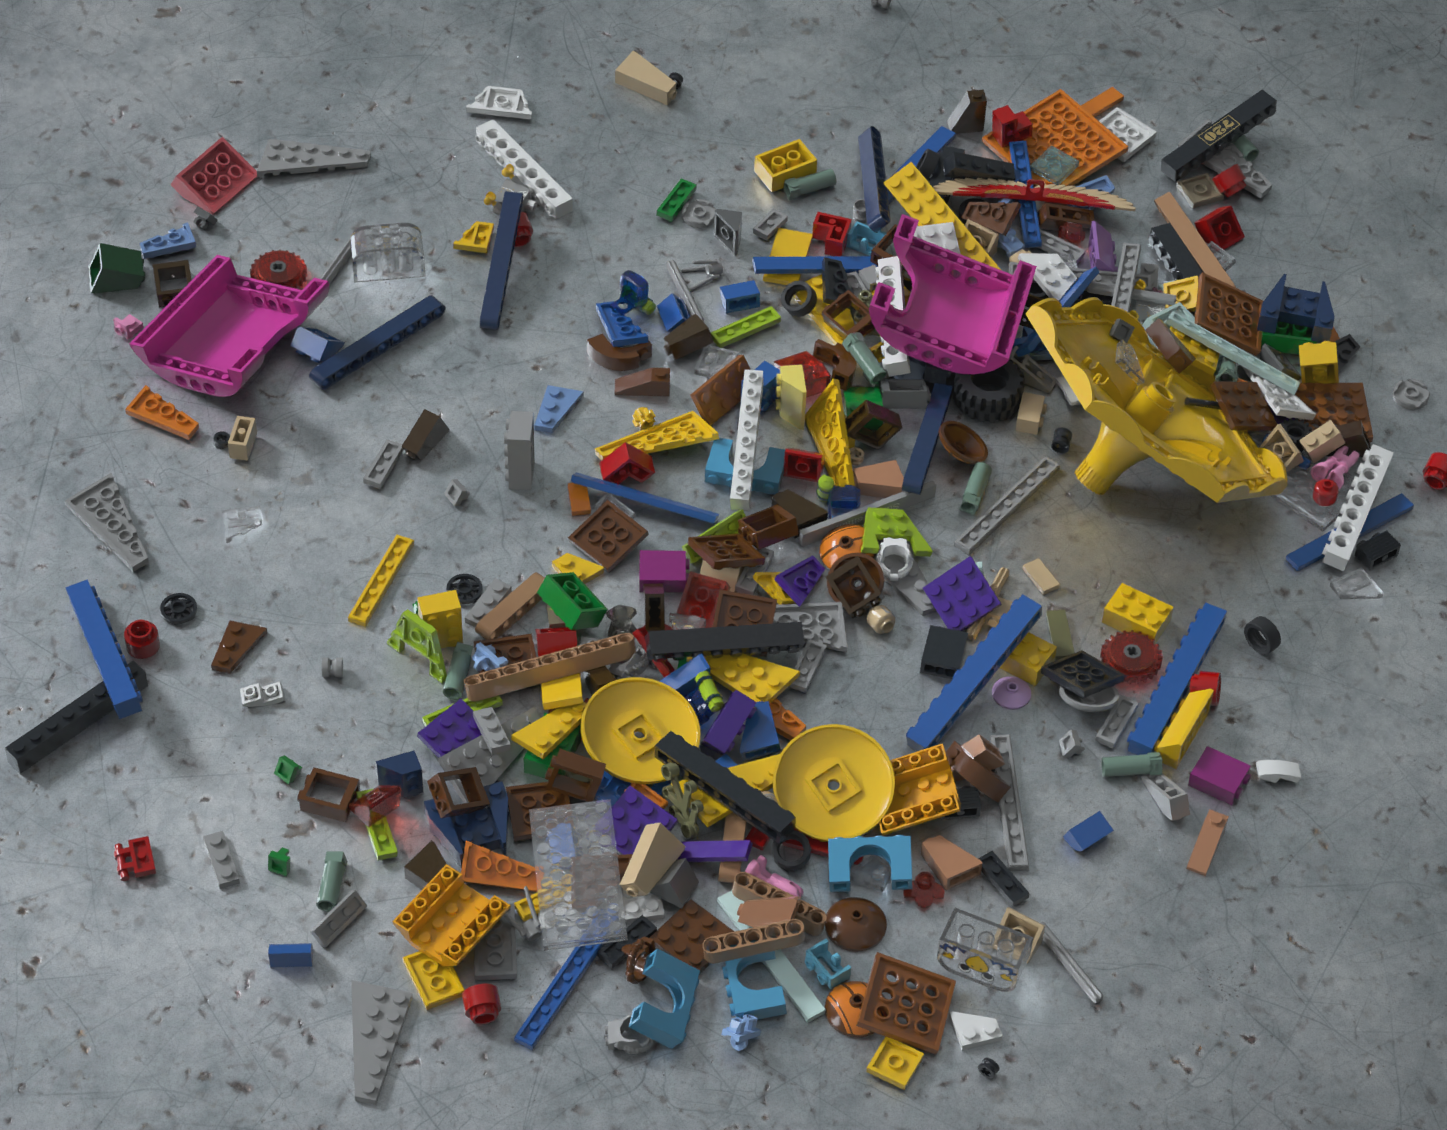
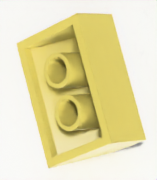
[775,365,807,430]

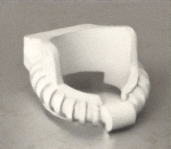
[876,538,913,581]

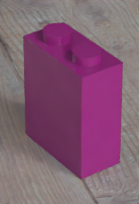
[639,550,690,593]
[1188,746,1252,805]

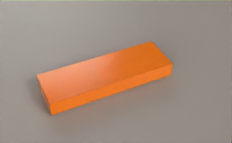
[1081,87,1124,117]

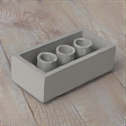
[504,411,535,490]

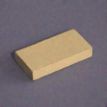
[1022,558,1060,595]

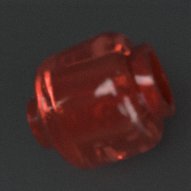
[1058,222,1085,246]

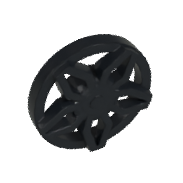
[446,574,483,604]
[160,593,197,625]

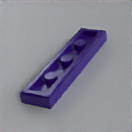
[676,840,753,862]

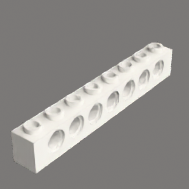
[475,119,573,219]
[875,256,911,377]
[730,370,764,511]
[1322,444,1394,571]

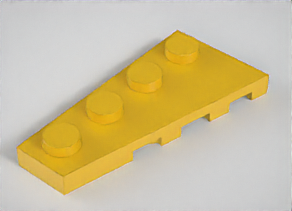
[511,702,587,759]

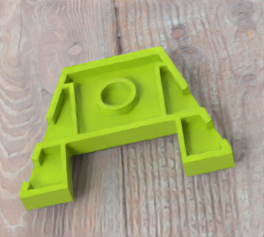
[861,507,933,557]
[387,609,447,684]

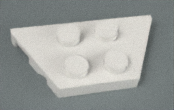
[466,86,532,120]
[1018,253,1077,301]

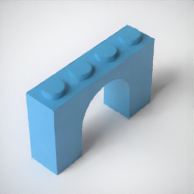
[705,438,785,495]
[828,835,913,892]
[722,937,787,1019]
[629,948,700,1049]

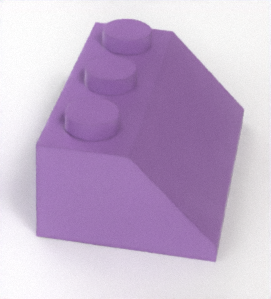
[1088,221,1118,272]

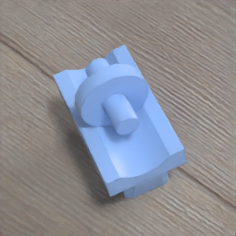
[998,228,1025,258]
[472,642,508,672]
[721,1014,761,1051]

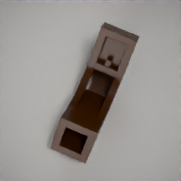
[587,333,652,371]
[812,339,857,391]
[946,741,1011,802]

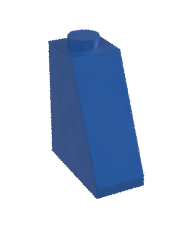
[659,654,710,700]
[740,701,781,761]

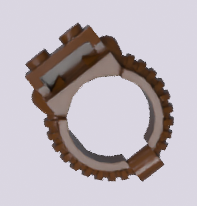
[622,937,656,984]

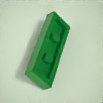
[656,178,697,222]

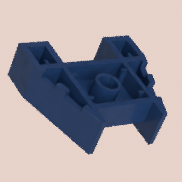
[1257,274,1335,343]
[424,782,509,868]

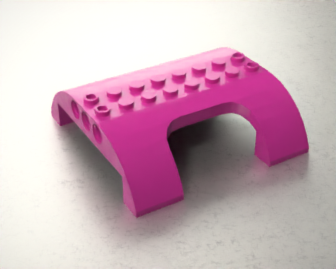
[869,214,1037,374]
[129,255,330,397]

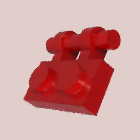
[114,836,156,881]

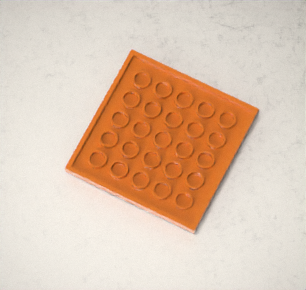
[982,89,1128,187]

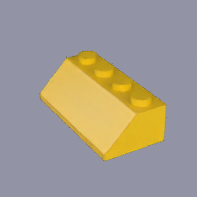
[1154,689,1214,769]

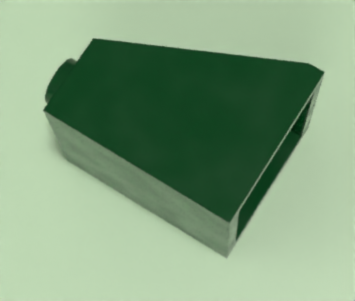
[88,243,146,294]

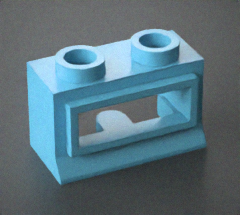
[846,221,886,256]
[805,938,851,989]

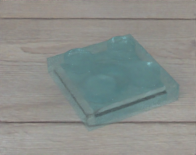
[1030,145,1079,185]

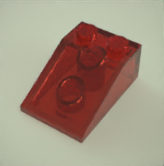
[773,351,831,398]
[672,571,731,629]

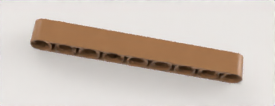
[1154,192,1236,301]
[464,633,637,702]

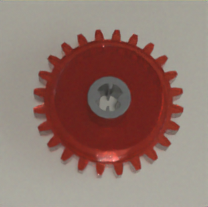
[250,250,307,289]
[1100,630,1163,684]

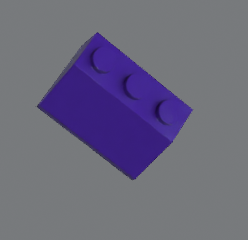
[700,690,757,755]

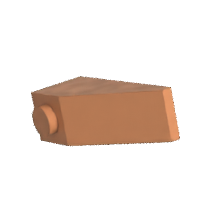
[1186,809,1229,876]

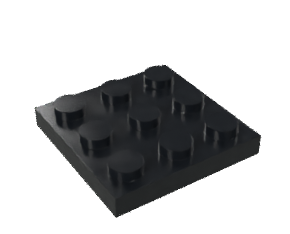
[1041,650,1125,698]

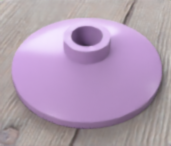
[992,677,1031,709]

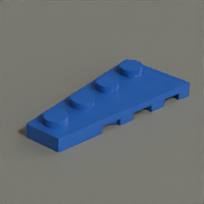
[596,301,648,347]

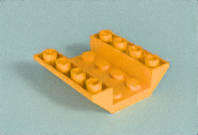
[878,743,961,836]
[392,864,511,966]

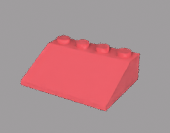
[170,137,257,215]

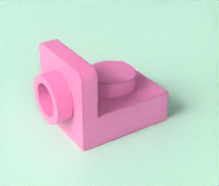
[113,314,144,339]

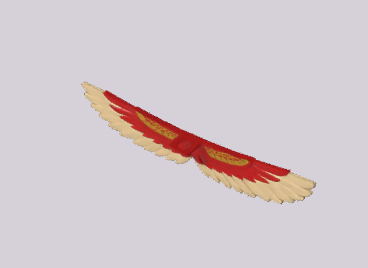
[933,178,1136,211]

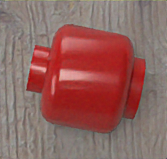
[1313,479,1339,507]

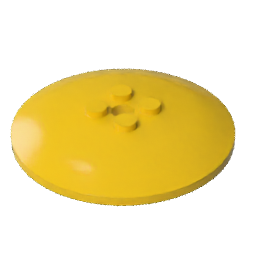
[581,677,700,784]
[773,724,895,842]

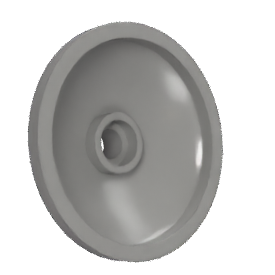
[1059,685,1119,712]

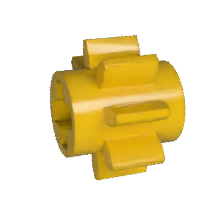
[632,407,655,430]

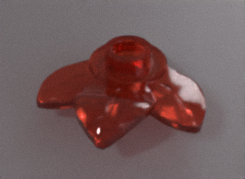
[903,871,944,909]

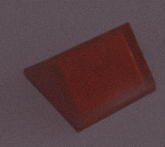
[348,785,401,827]

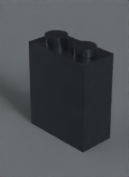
[920,625,968,679]

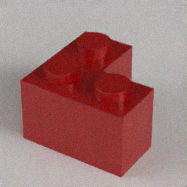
[992,105,1033,148]
[812,212,852,256]
[599,442,655,485]

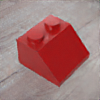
[1194,206,1245,252]
[783,448,825,482]
[535,627,577,657]

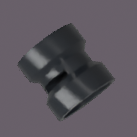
[1051,427,1072,454]

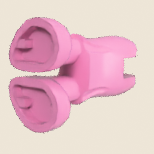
[1311,446,1359,489]
[745,855,803,897]

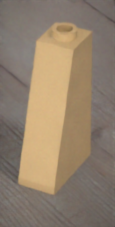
[615,51,677,105]
[620,823,686,897]

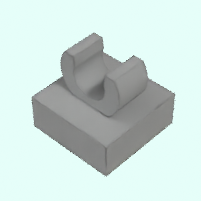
[444,479,470,506]
[1059,729,1085,758]

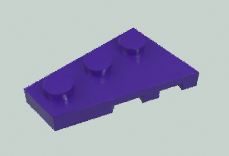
[774,555,825,607]

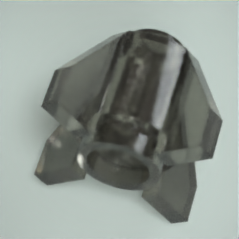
[606,605,637,637]

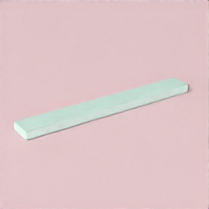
[1166,311,1300,395]
[717,891,826,1023]

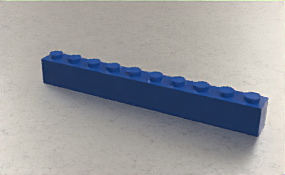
[65,579,143,719]
[906,594,1042,751]
[1127,603,1227,755]

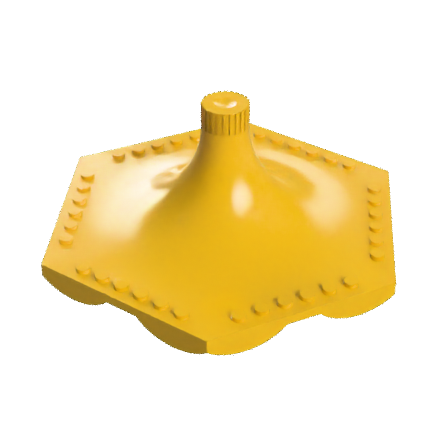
[1026,297,1288,503]

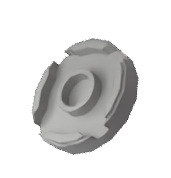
[682,199,716,228]
[1392,379,1430,410]

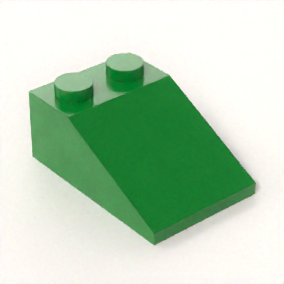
[843,387,883,430]

